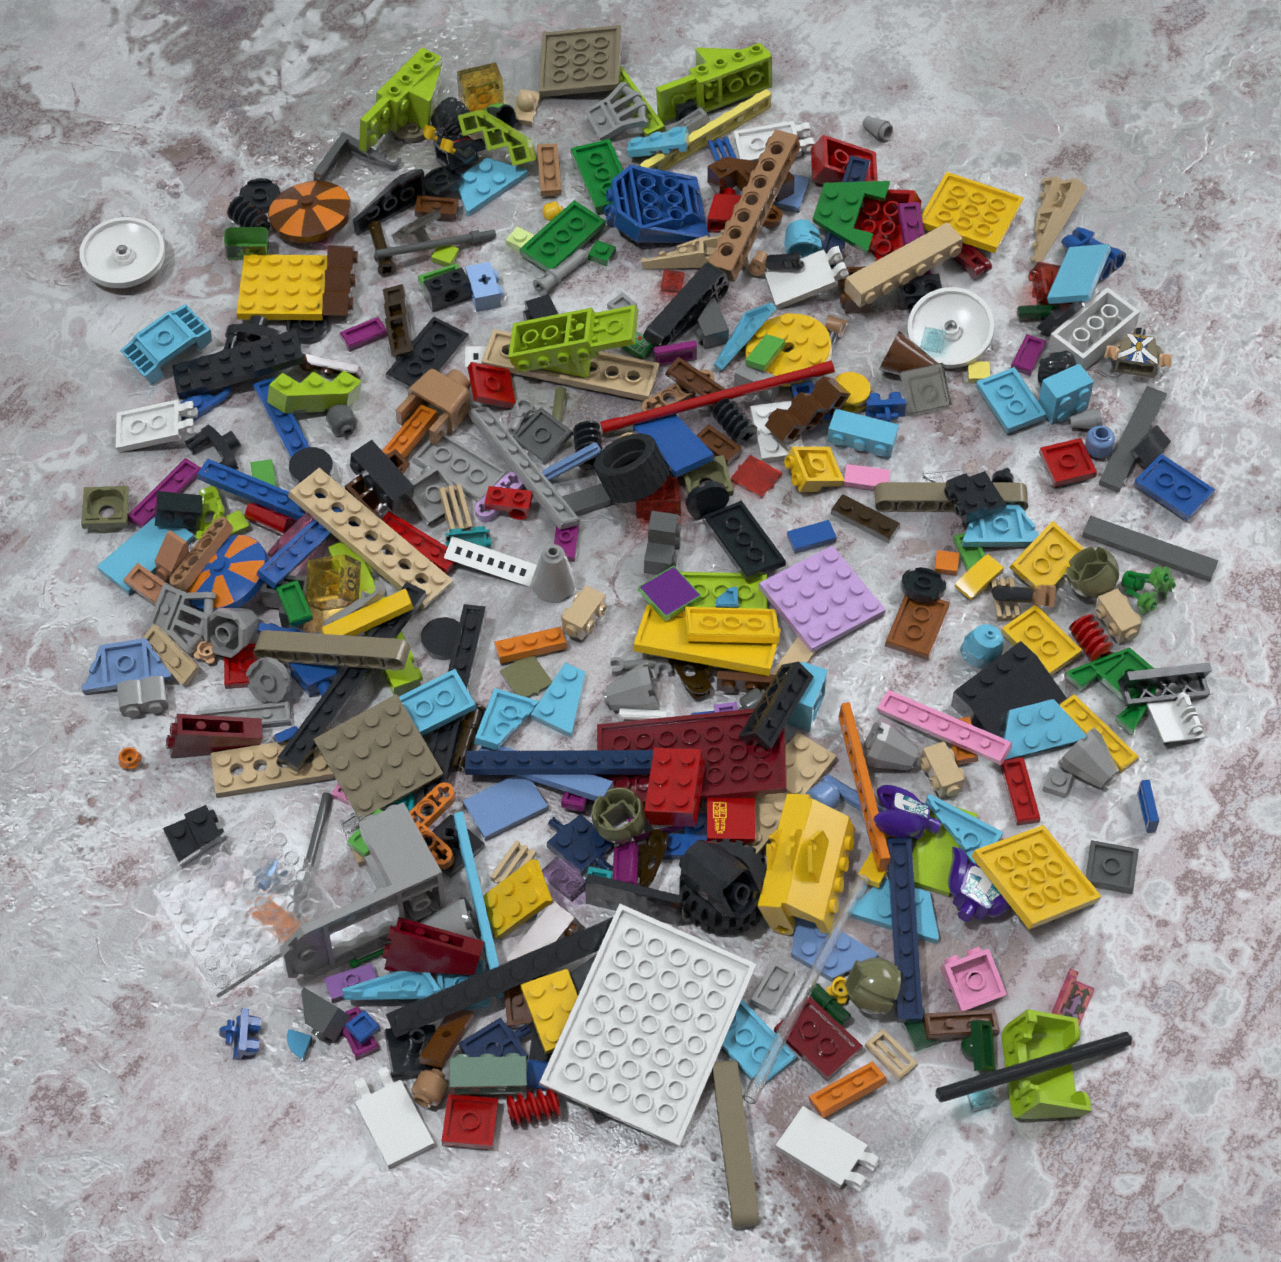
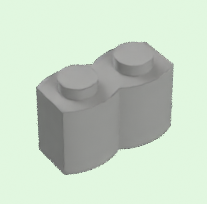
[117,676,168,718]

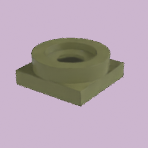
[683,455,734,496]
[81,486,130,533]

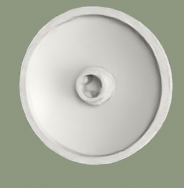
[80,217,165,288]
[908,287,994,369]

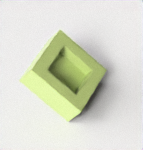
[506,226,534,252]

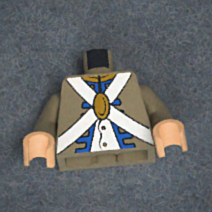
[1104,328,1172,378]

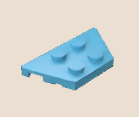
[458,158,528,217]
[961,505,1039,547]
[1003,699,1086,760]
[847,878,939,944]

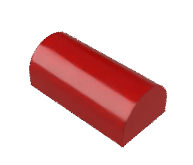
[245,503,295,536]

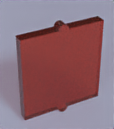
[730,455,782,499]

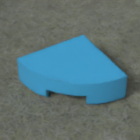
[715,587,738,608]
[287,1029,313,1061]

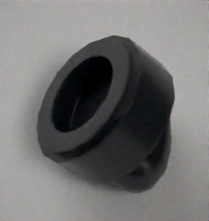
[992,468,1014,483]

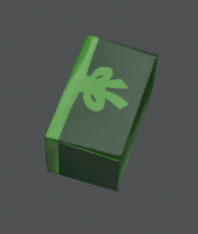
[224,227,269,260]

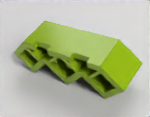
[458,109,537,166]
[267,371,361,413]

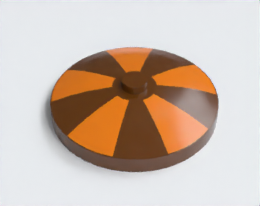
[268,181,352,243]

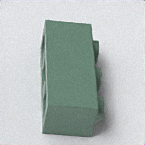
[449,1053,527,1095]

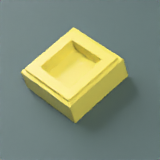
[967,361,990,383]

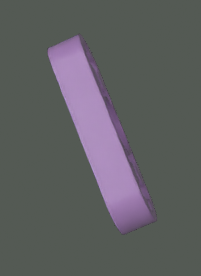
[475,472,524,522]

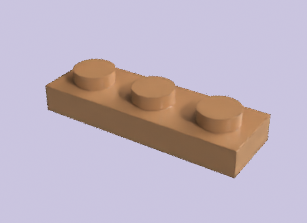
[537,143,561,196]

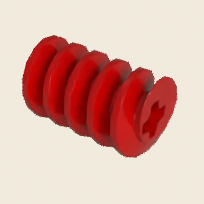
[1069,614,1114,662]
[506,1089,561,1127]

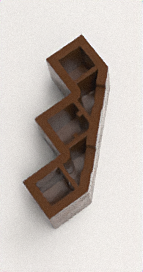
[707,157,795,203]
[323,245,359,315]
[765,376,851,443]

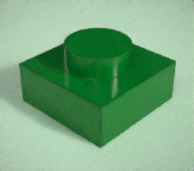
[588,240,616,266]

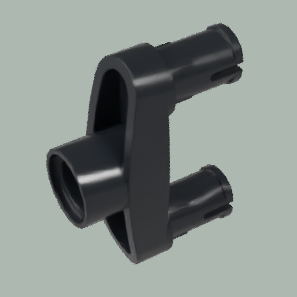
[223,315,281,350]
[184,425,242,470]

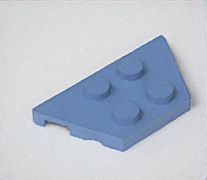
[82,638,172,694]
[791,917,878,982]

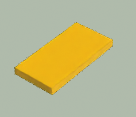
[684,607,780,644]

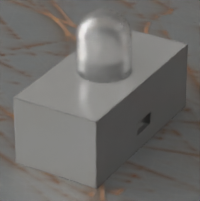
[734,361,780,403]

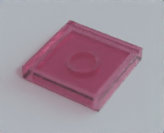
[268,513,313,558]

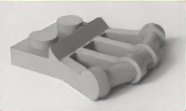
[584,82,649,141]
[147,584,216,655]

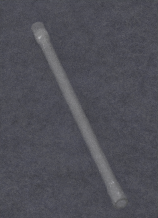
[742,874,870,1104]

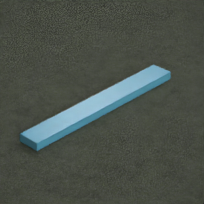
[454,811,505,999]

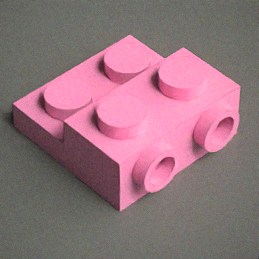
[940,946,1007,1011]

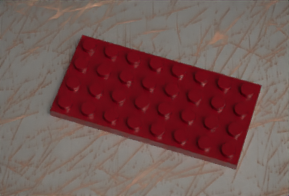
[597,708,788,805]

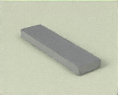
[196,701,292,729]

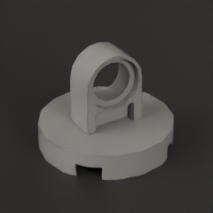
[246,657,291,703]

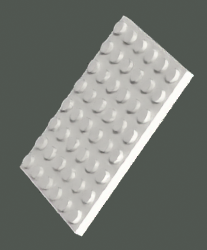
[539,904,756,1147]

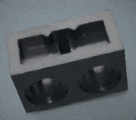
[896,274,942,310]

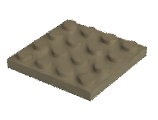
[539,25,622,97]
[314,694,443,821]

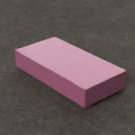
[843,464,890,490]

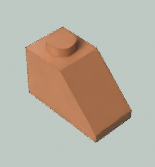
[155,530,189,582]

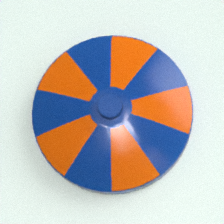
[185,535,269,612]

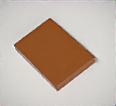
[885,595,950,660]

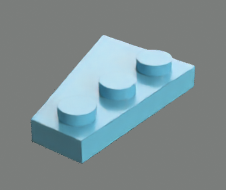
[531,662,585,738]
[474,688,539,750]

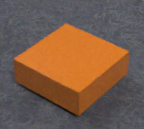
[934,550,959,576]

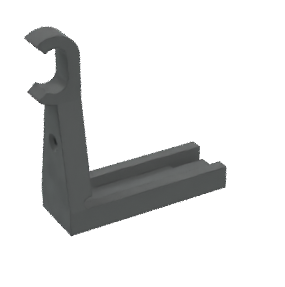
[314,132,401,181]

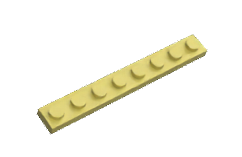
[640,89,772,171]

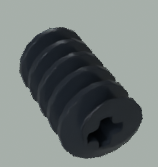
[227,195,271,231]
[711,398,758,444]
[573,420,603,470]

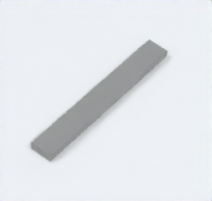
[467,405,580,530]

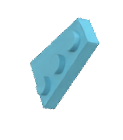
[627,126,689,158]

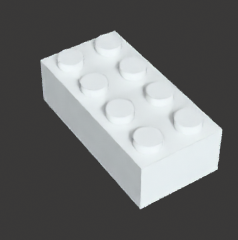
[1048,287,1140,370]

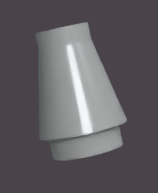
[862,116,893,140]
[1070,408,1103,429]

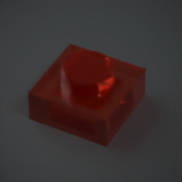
[661,270,685,293]

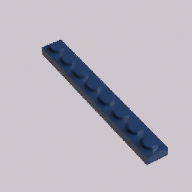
[465,750,654,775]
[886,838,923,1023]

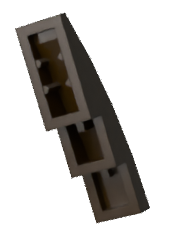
[383,284,413,358]

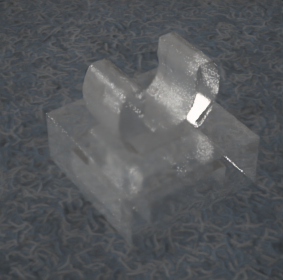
[340,812,365,840]

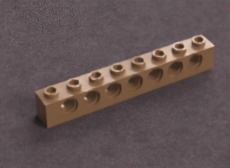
[708,129,801,282]

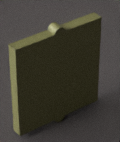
[500,656,552,698]

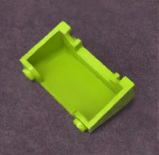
[1001,1009,1091,1119]

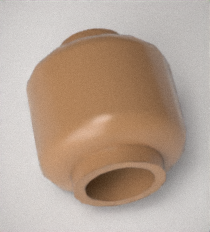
[411,1069,449,1108]

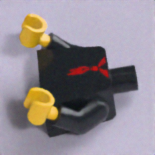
[423,125,486,171]

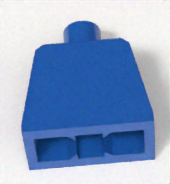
[288,663,338,697]

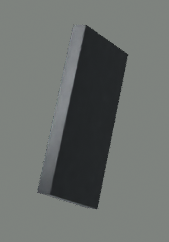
[385,316,469,389]
[703,500,786,582]
[585,874,683,926]

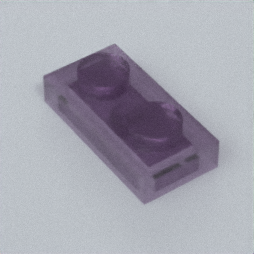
[542,856,586,902]

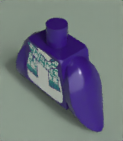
[873,785,941,839]
[948,847,1012,922]

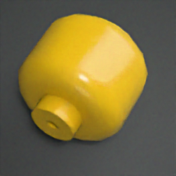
[542,201,564,221]

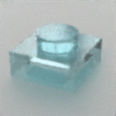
[920,327,946,354]
[967,1088,998,1113]

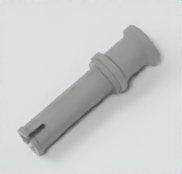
[533,249,588,296]

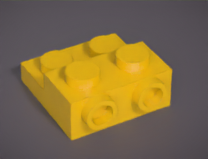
[784,447,844,492]

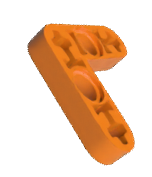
[409,782,456,869]

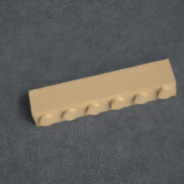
[845,222,963,307]

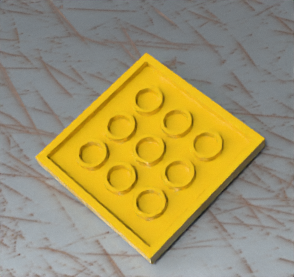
[921,171,1024,254]
[236,254,327,320]
[971,825,1102,929]

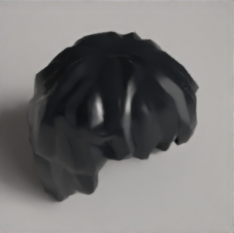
[431,97,470,137]
[1037,350,1076,383]

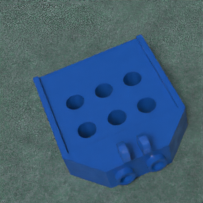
[604,165,709,243]

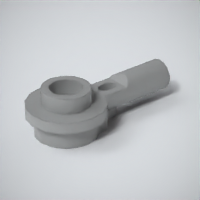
[508,399,535,434]

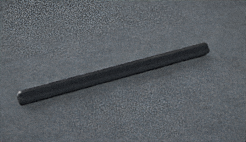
[935,1031,1132,1103]

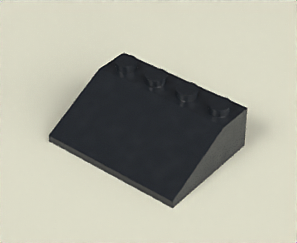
[951,641,1067,738]

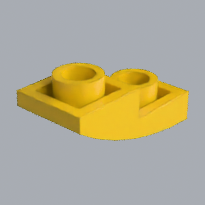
[954,554,1004,600]

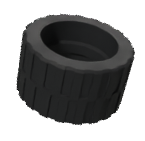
[594,433,669,504]

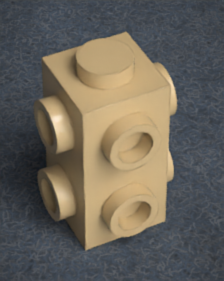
[561,585,607,640]
[1095,588,1142,643]
[919,741,965,798]

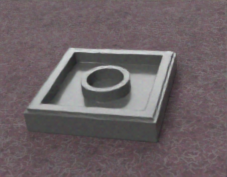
[513,407,573,465]
[1085,840,1139,894]

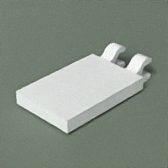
[734,121,814,161]
[765,246,850,310]
[116,399,198,453]
[354,1066,435,1169]
[775,1106,879,1192]

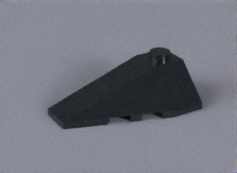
[353,169,426,236]

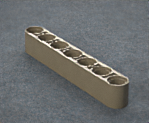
[874,482,1029,512]
[253,630,410,670]
[712,1060,759,1228]

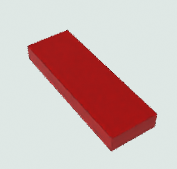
[1000,757,1041,826]

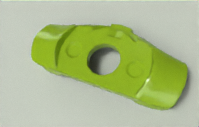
[196,486,225,540]

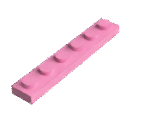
[877,690,1012,765]

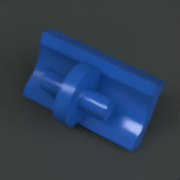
[865,392,906,422]
[219,1008,261,1060]

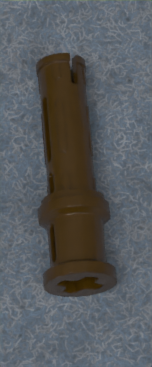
[368,221,397,277]
[451,703,486,772]

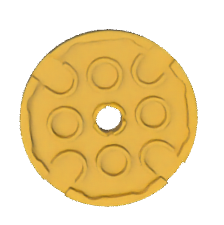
[746,313,832,387]

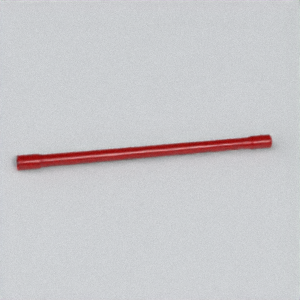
[600,360,835,434]

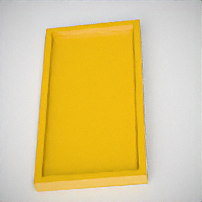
[633,604,781,676]

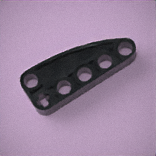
[643,262,729,347]

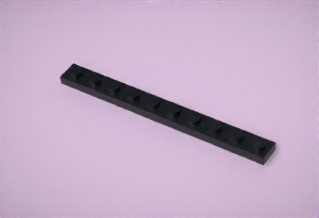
[277,581,427,772]
[416,604,487,813]
[385,917,613,1038]

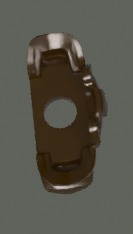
[671,658,711,700]
[637,829,669,887]

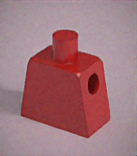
[707,188,745,233]

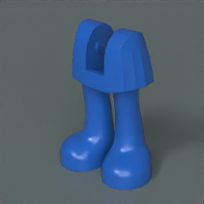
[1061,227,1126,281]

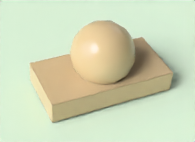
[515,89,541,126]

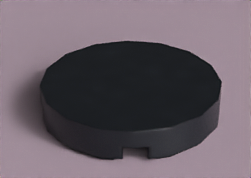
[424,167,463,197]
[239,178,281,214]
[286,315,329,344]
[289,447,333,483]
[685,481,729,519]
[900,567,946,603]
[421,617,459,660]

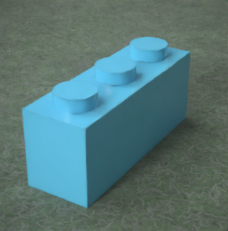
[827,409,899,458]

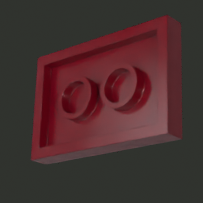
[774,996,863,1081]

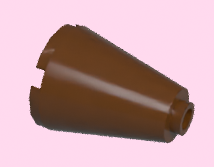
[879,331,942,376]

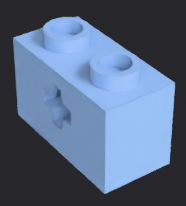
[465,262,504,312]

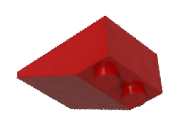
[811,135,878,185]

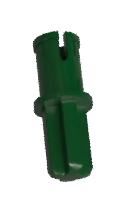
[1017,303,1060,320]
[807,983,851,1025]

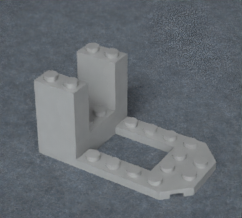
[280,802,446,979]

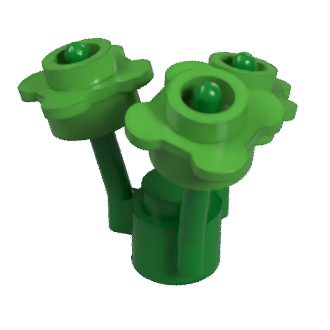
[1121,566,1176,616]

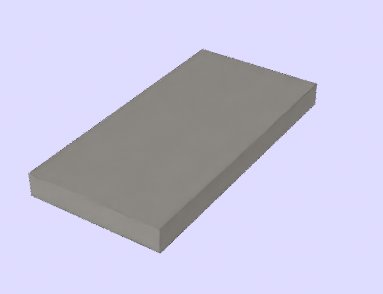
[412,434,508,503]

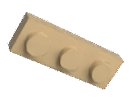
[142,624,201,686]

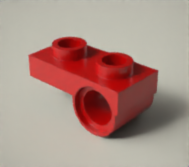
[484,486,533,520]

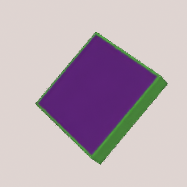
[638,566,702,622]

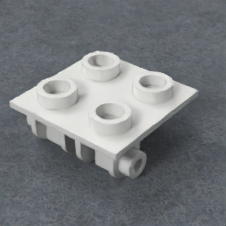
[1147,692,1205,743]

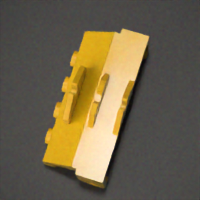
[757,794,856,935]

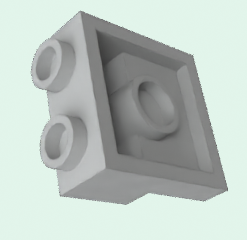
[407,464,460,525]

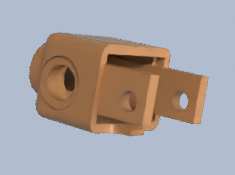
[396,369,471,445]

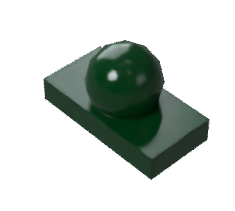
[960,1020,996,1072]

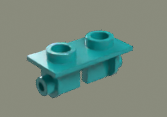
[445,526,491,548]

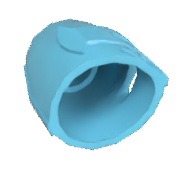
[784,219,822,259]
[960,624,1004,668]

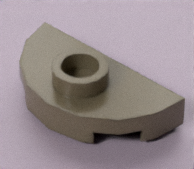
[391,123,424,143]

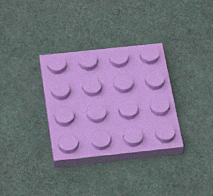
[758,545,886,653]

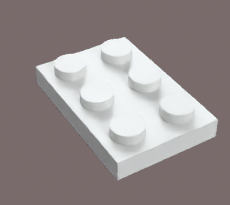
[750,401,804,463]

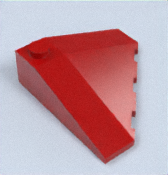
[854,189,922,261]

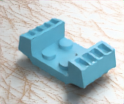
[120,304,212,384]

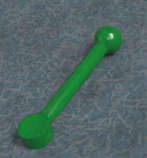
[349,942,391,968]

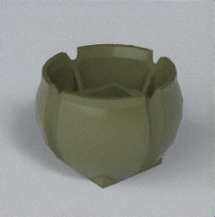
[1066,546,1120,599]
[592,788,647,845]
[844,958,901,1015]

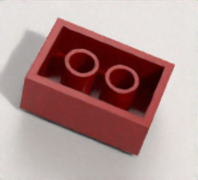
[644,748,706,827]

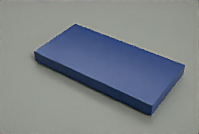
[633,414,715,477]

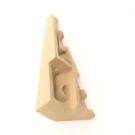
[1030,176,1087,265]
[641,230,749,269]

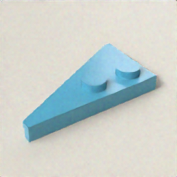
[714,302,776,371]
[925,794,1003,866]
[342,971,441,1000]

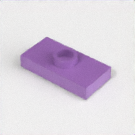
[324,963,376,1003]

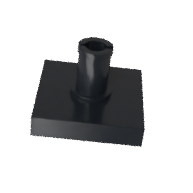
[424,814,485,878]
[384,1024,443,1078]

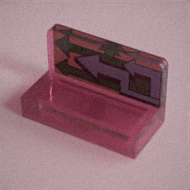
[1052,969,1094,1027]

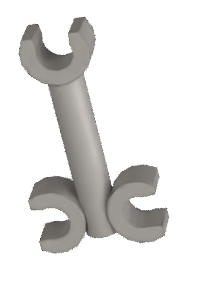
[610,655,672,678]

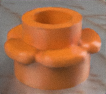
[118,747,142,769]

